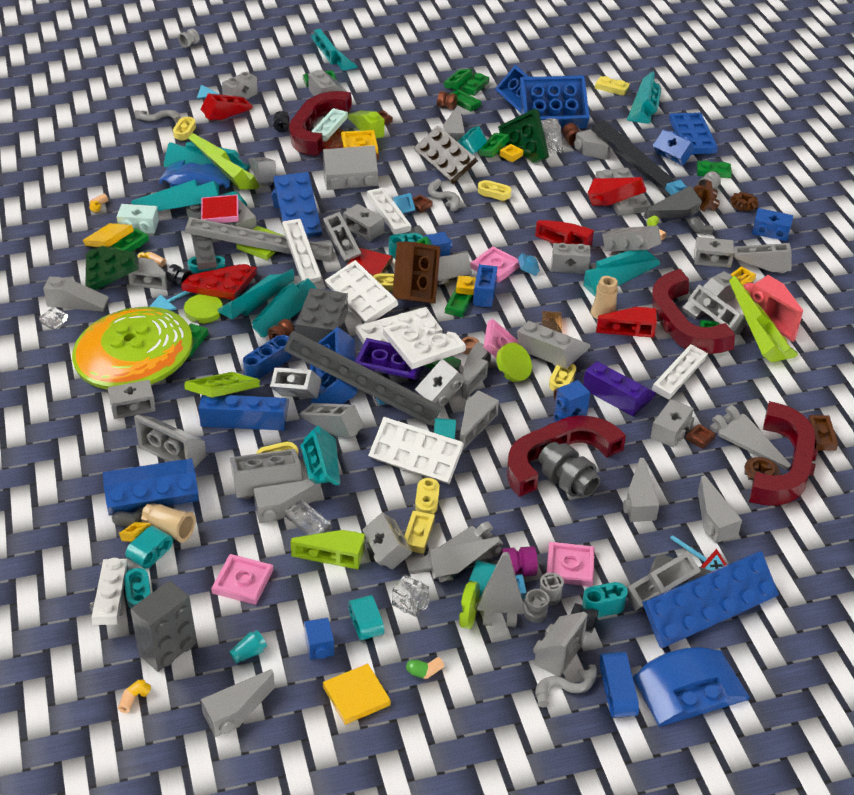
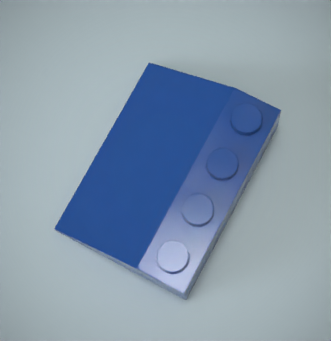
[520,75,590,129]

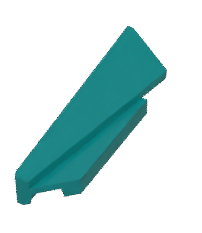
[311,29,358,71]
[627,72,662,124]
[164,142,250,171]
[131,180,219,211]
[583,250,660,297]
[218,268,294,320]
[252,278,317,338]
[300,425,340,485]

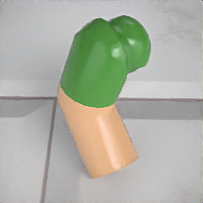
[406,657,444,679]

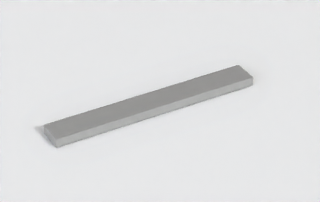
[185,217,334,262]

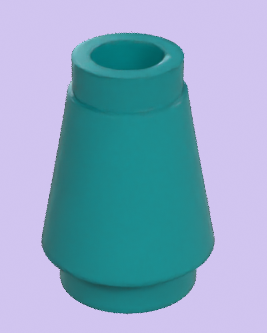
[229,630,267,664]

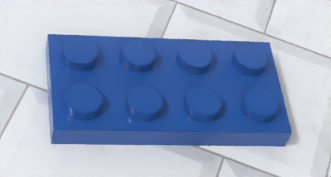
[669,112,718,155]
[273,172,322,237]

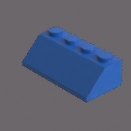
[495,65,529,113]
[310,327,358,404]
[198,395,289,431]
[103,458,199,515]

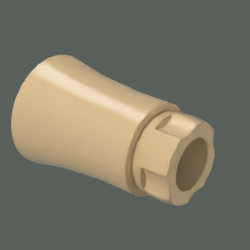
[591,276,618,319]
[141,503,196,543]

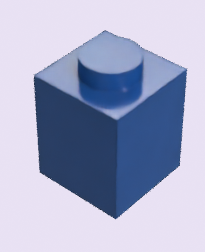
[424,232,452,257]
[304,617,334,660]

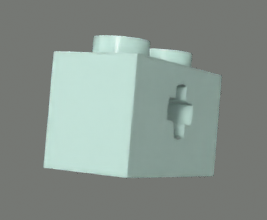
[117,204,159,233]

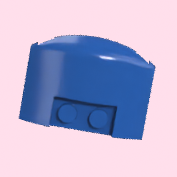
[159,160,232,188]
[633,647,750,727]

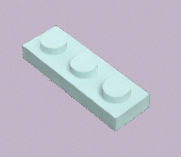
[311,108,348,141]

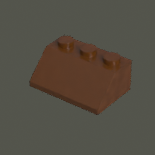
[392,242,440,304]

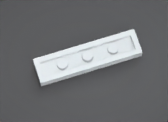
[367,187,411,234]
[282,219,321,283]
[652,344,708,400]
[92,558,128,625]

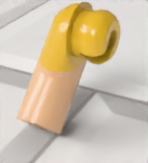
[89,194,108,213]
[137,252,166,267]
[118,679,151,713]

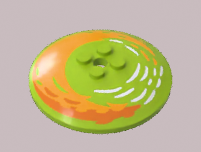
[72,307,193,390]

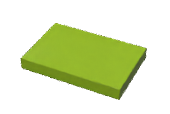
[185,372,260,398]

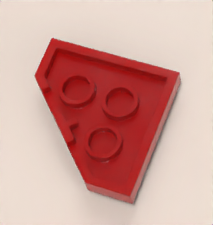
[181,264,257,300]

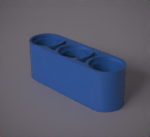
[243,335,292,379]
[599,652,639,718]

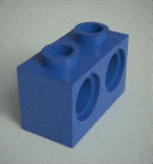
[473,264,498,307]

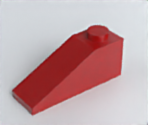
[200,93,253,120]
[587,177,647,206]
[596,307,657,338]

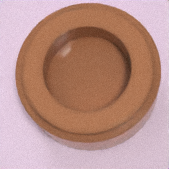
[462,337,479,355]

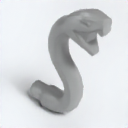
[134,110,181,123]
[427,179,460,212]
[535,665,597,707]

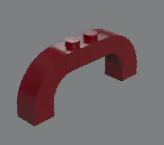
[289,91,352,156]
[652,269,735,354]
[749,401,818,506]
[507,416,626,497]

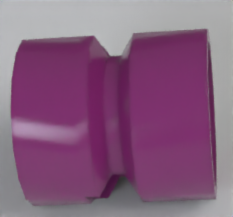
[500,546,538,577]

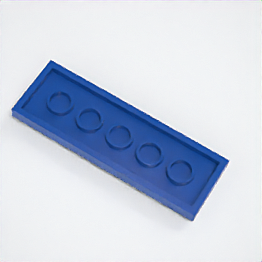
[642,551,779,648]

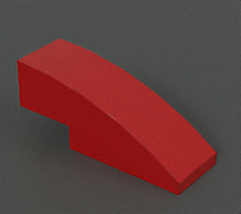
[535,220,594,247]

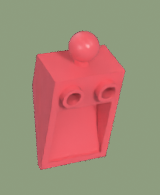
[743,275,803,342]

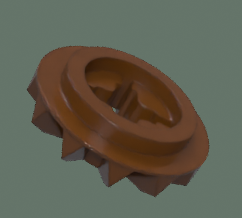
[730,192,759,211]
[744,457,779,480]

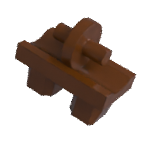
[693,180,720,212]

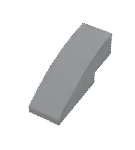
[462,342,491,399]
[627,551,701,611]

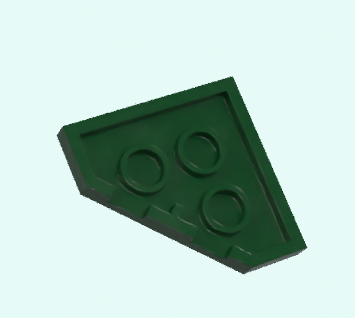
[498,109,549,163]
[85,246,139,290]

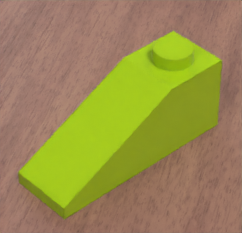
[348,110,384,139]
[291,530,365,569]

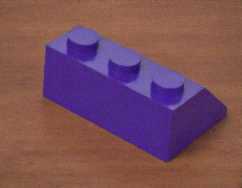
[355,338,424,381]
[583,361,656,416]

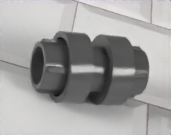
[538,442,601,498]

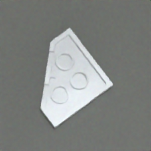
[383,322,466,369]

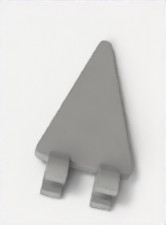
[710,405,791,470]
[408,521,503,574]
[477,552,524,628]

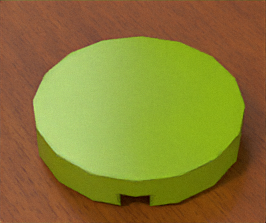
[184,294,223,324]
[496,343,532,382]
[459,581,480,629]

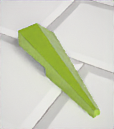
[188,133,260,190]
[729,276,798,363]

